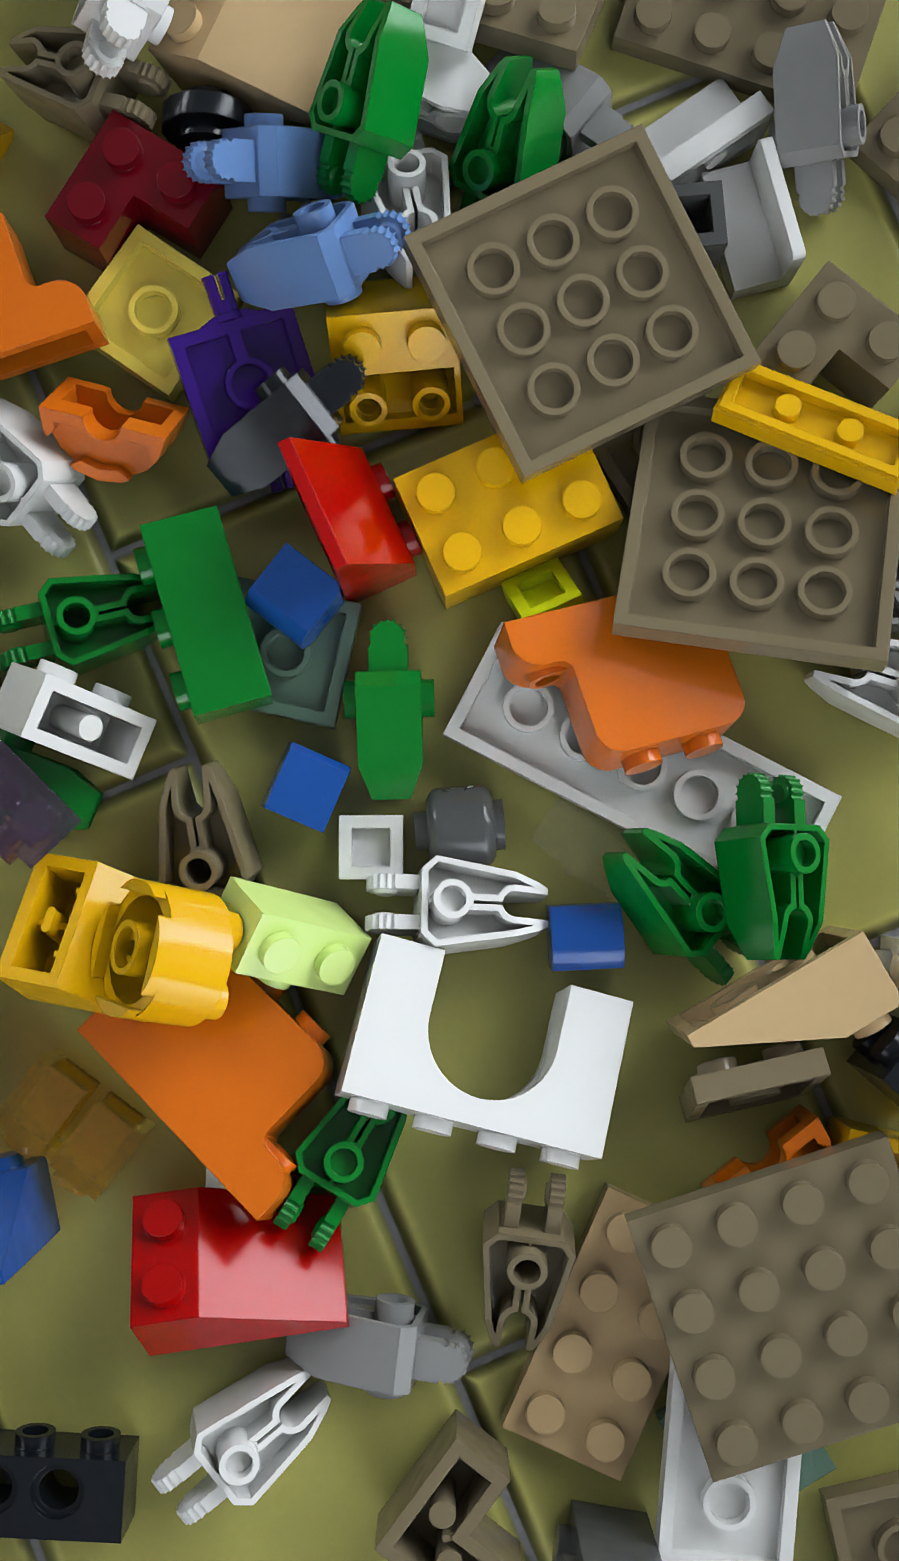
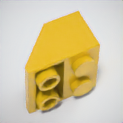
[326,277,464,435]
[0,852,146,1023]

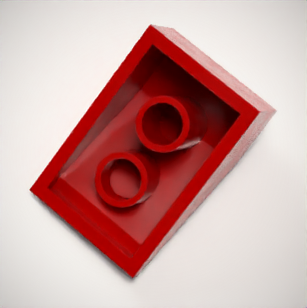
[277,437,422,603]
[130,1187,349,1356]

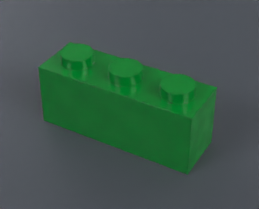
[133,505,273,724]

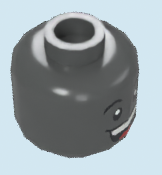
[414,785,506,866]

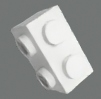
[0,659,157,780]

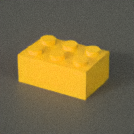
[393,434,624,609]

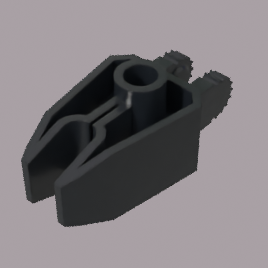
[206,353,367,497]

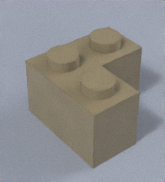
[755,260,899,409]
[374,1409,522,1561]

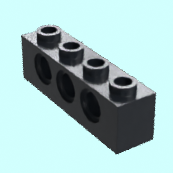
[0,1423,139,1544]

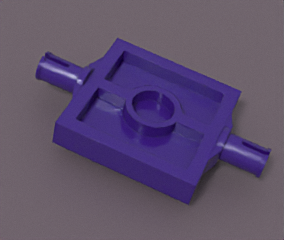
[167,271,314,493]

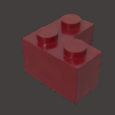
[45,110,233,272]

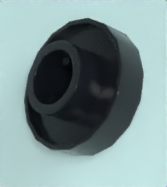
[161,85,253,152]

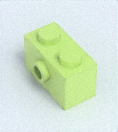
[221,876,372,995]

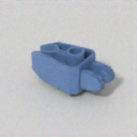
[181,113,345,213]
[226,199,412,311]

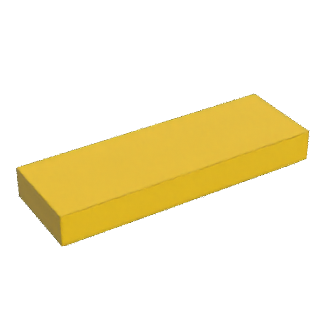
[711,365,899,495]

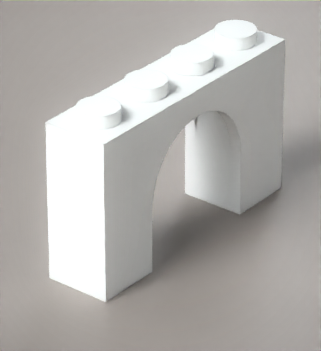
[334,933,633,1170]

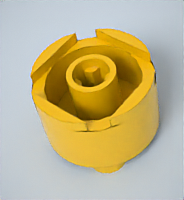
[91,878,243,1027]

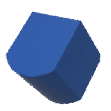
[245,542,344,649]
[261,742,351,833]
[545,902,625,972]

